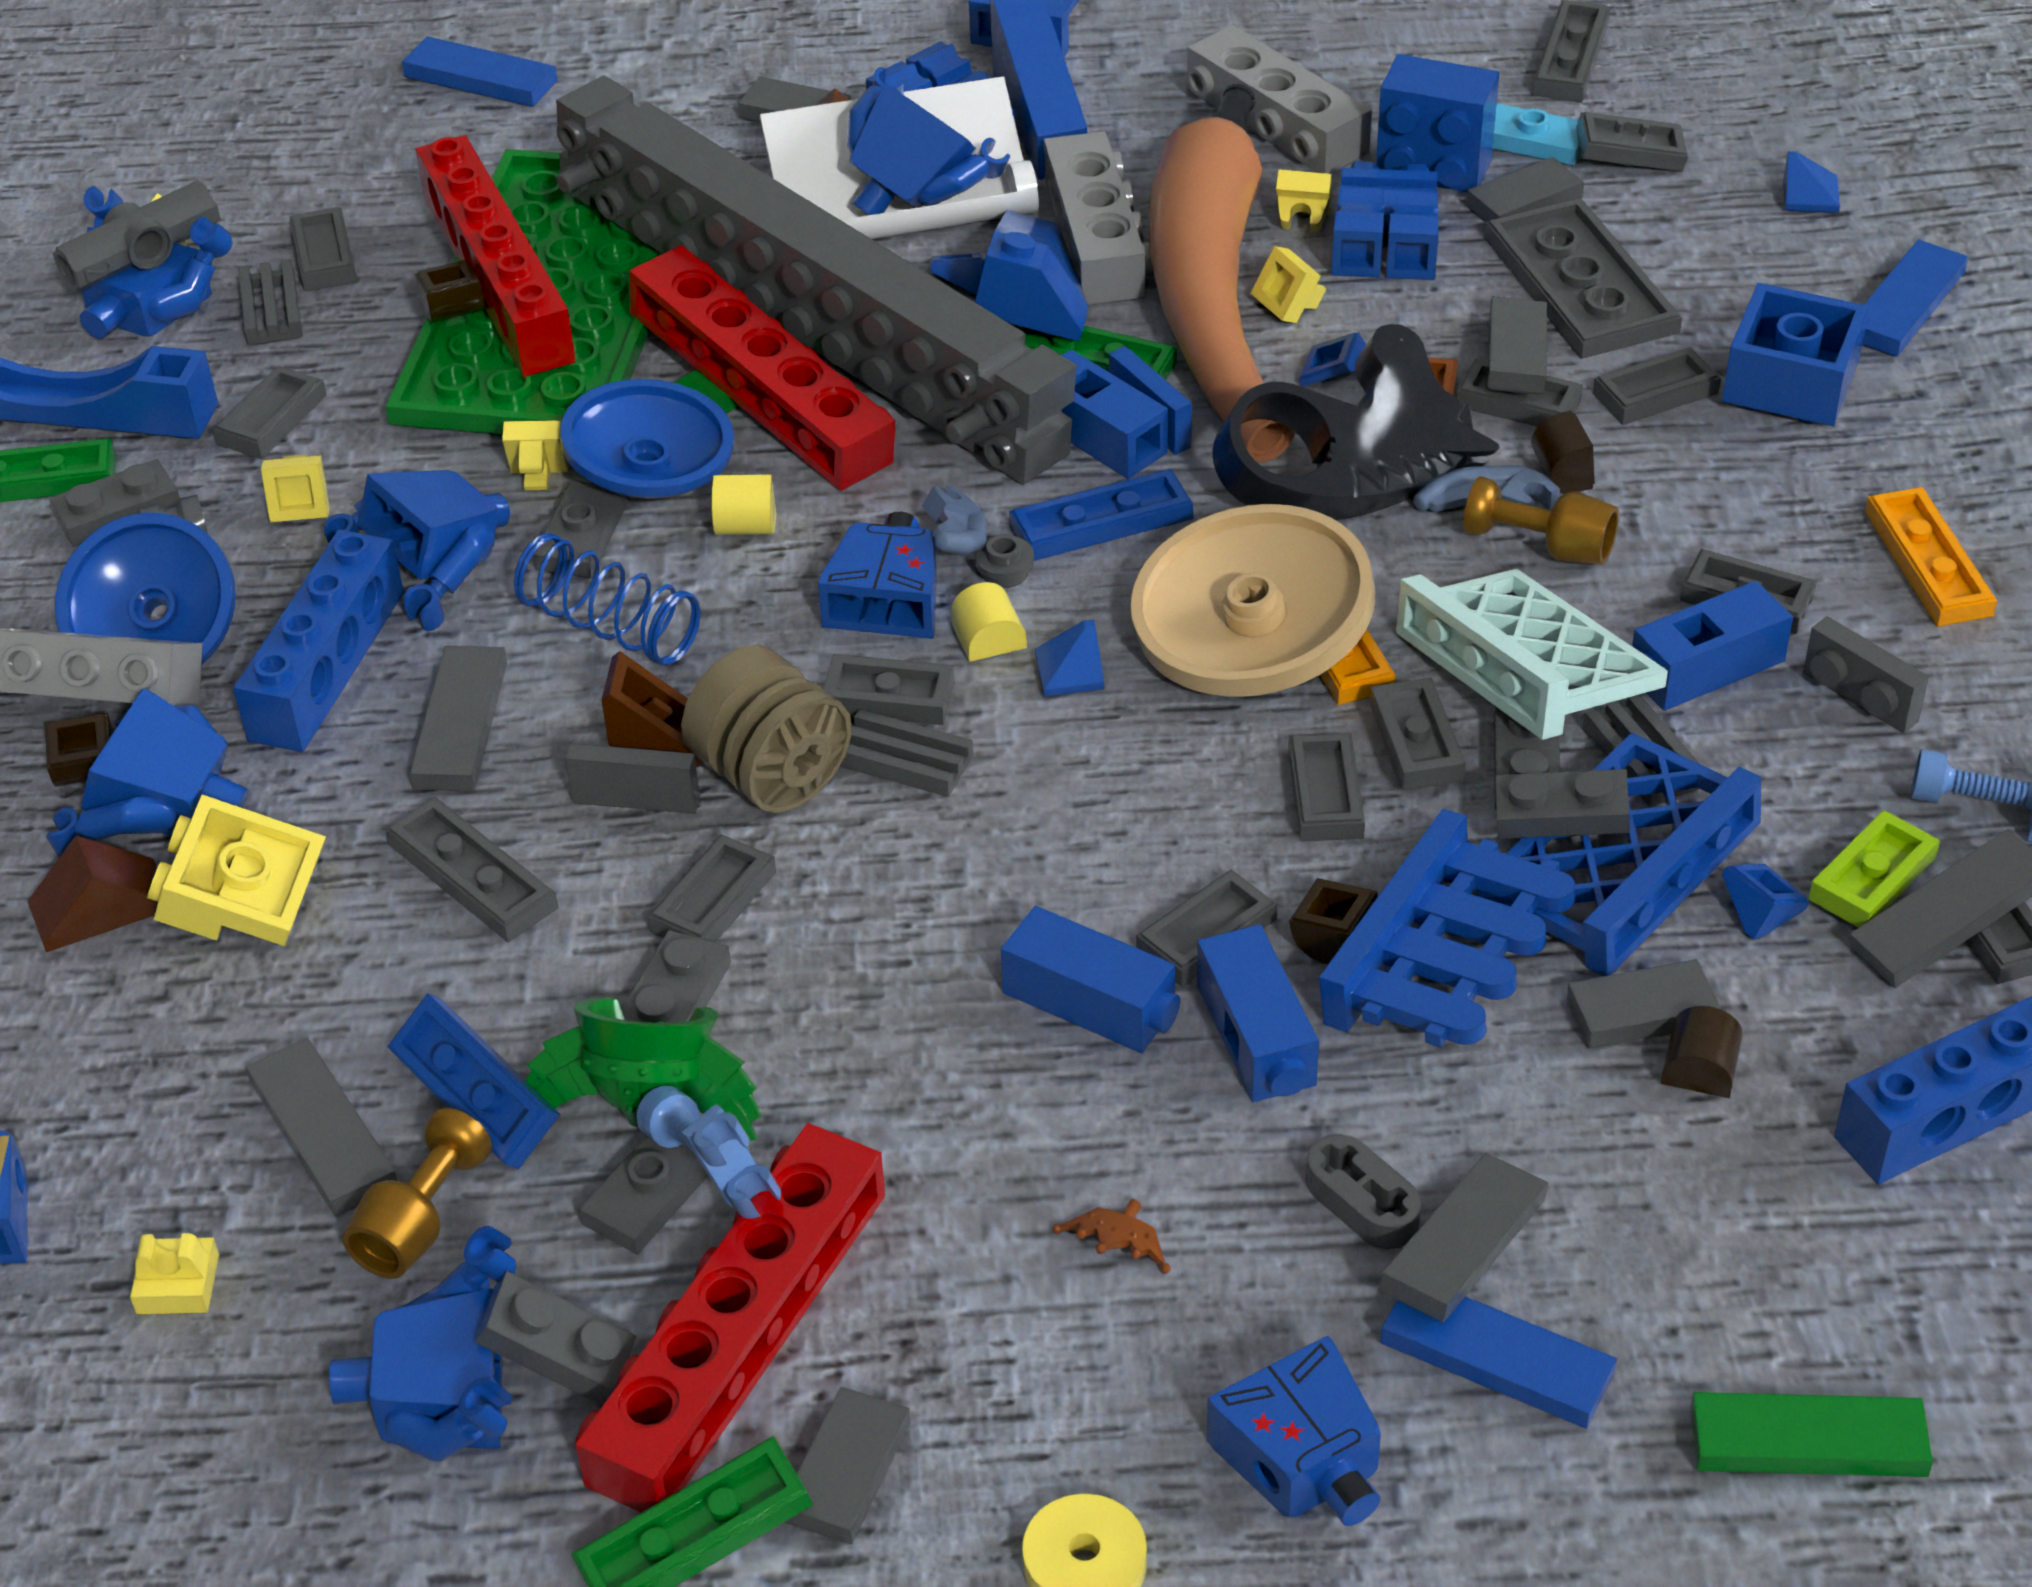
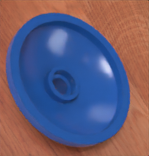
[560,379,734,499]
[55,512,236,665]

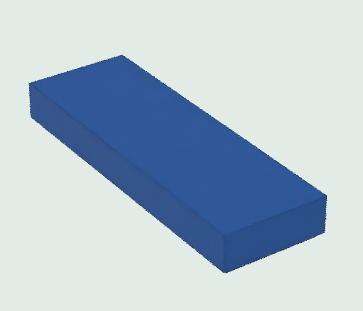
[402,36,558,107]
[1862,239,1969,357]
[1009,469,1193,561]
[387,993,560,1170]
[1380,1297,1617,1429]

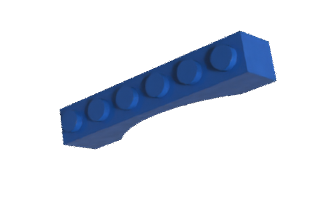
[0,346,219,439]

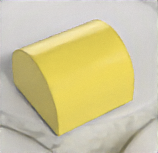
[712,475,777,535]
[951,582,1027,662]

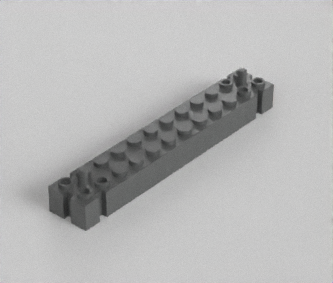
[556,75,1077,485]

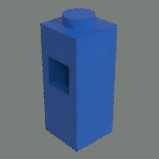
[1061,349,1168,479]
[1628,581,1793,711]
[1001,905,1181,1053]
[1197,924,1319,1103]

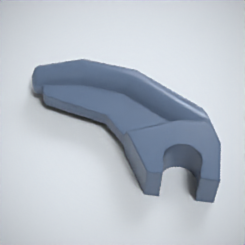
[1413,465,1560,512]
[922,485,987,556]

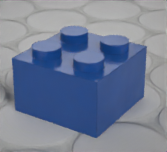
[1376,54,1500,192]
[1722,282,1869,426]

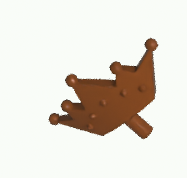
[1052,1199,1171,1274]

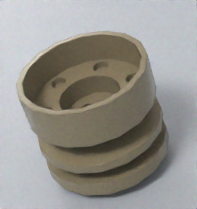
[681,644,852,813]

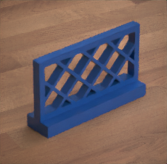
[1477,733,1761,976]

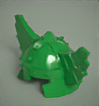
[526,997,762,1141]

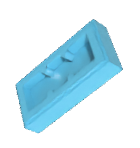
[1493,104,1581,166]

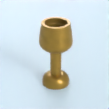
[1464,476,1619,565]
[342,1108,492,1279]

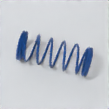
[513,533,701,666]

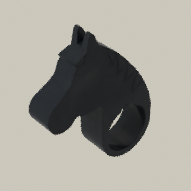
[1212,324,1500,520]

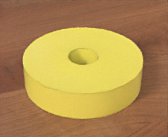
[1022,1494,1147,1587]

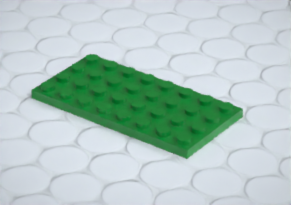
[385,149,663,434]

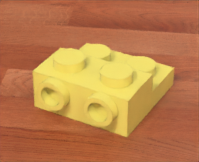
[147,794,326,946]

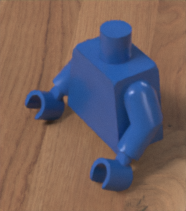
[847,67,1010,215]
[80,186,233,339]
[324,470,510,631]
[46,688,249,857]
[329,1226,516,1462]

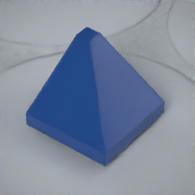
[1783,151,1840,213]
[929,253,984,295]
[1298,332,1366,387]
[1034,619,1104,697]
[1722,864,1810,939]

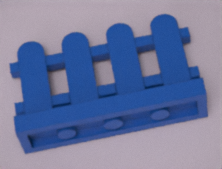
[1319,808,1575,1048]

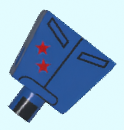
[818,511,937,639]
[1207,1335,1381,1526]

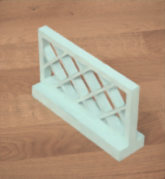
[1396,569,1668,740]

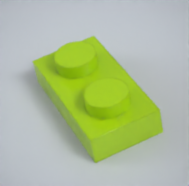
[1808,810,1940,928]

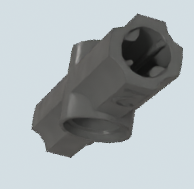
[52,180,221,293]

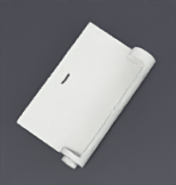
[760,76,1039,239]

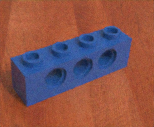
[233,529,404,752]
[1834,996,2032,1185]

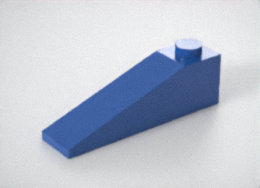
[975,210,1089,342]

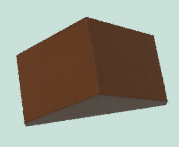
[601,651,703,767]
[27,836,158,953]

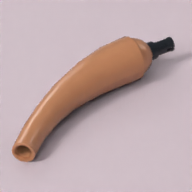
[1149,84,1295,463]

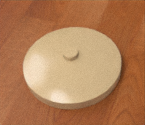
[1131,504,1375,697]

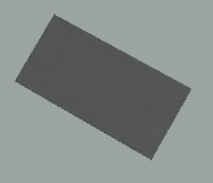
[1484,198,1682,359]

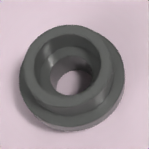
[975,534,1034,588]

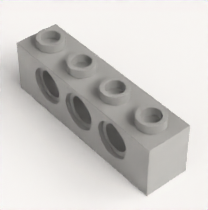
[1186,24,1372,174]
[1044,131,1154,305]
[0,627,203,706]

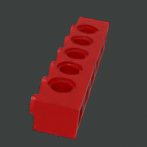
[415,135,576,377]
[629,245,896,491]
[575,1123,885,1513]

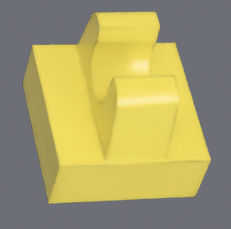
[1276,169,1333,232]
[1250,246,1327,323]
[502,420,569,491]
[261,454,330,522]
[130,1233,219,1315]

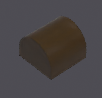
[415,260,484,323]
[1531,410,1595,494]
[44,712,114,787]
[1289,878,1378,965]
[1661,1006,1743,1099]

